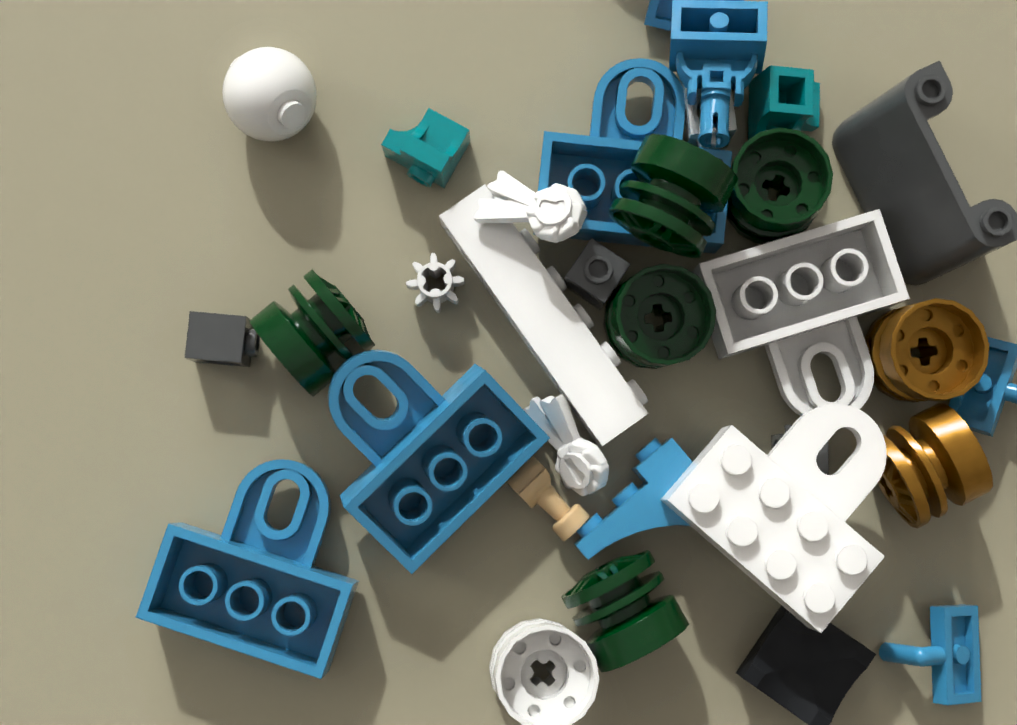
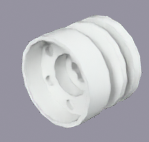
[489,618,600,725]

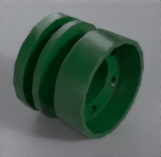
[726,127,833,244]
[609,134,738,258]
[603,264,716,369]
[249,269,375,397]
[561,550,689,672]

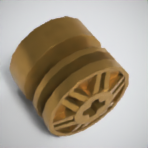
[864,298,989,402]
[878,403,993,529]

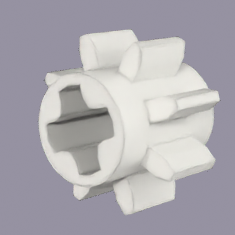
[406,253,465,313]

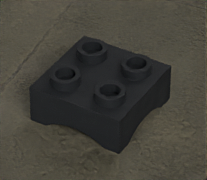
[736,605,876,725]

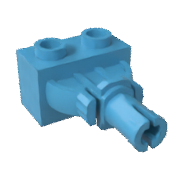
[669,0,768,148]

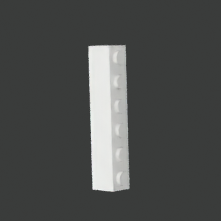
[439,184,649,448]

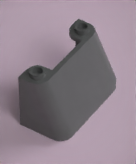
[832,60,1017,286]

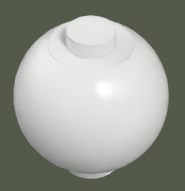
[222,47,317,142]

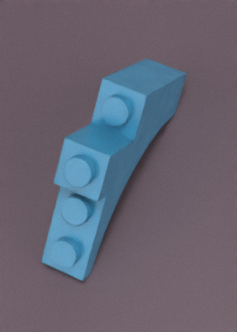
[573,438,693,560]

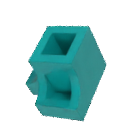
[748,65,820,140]
[381,108,470,188]

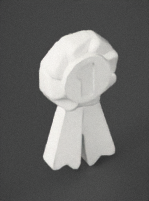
[473,170,587,243]
[523,393,609,496]

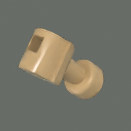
[506,456,590,542]

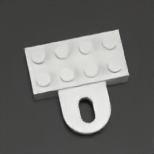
[692,209,910,416]
[661,404,887,633]

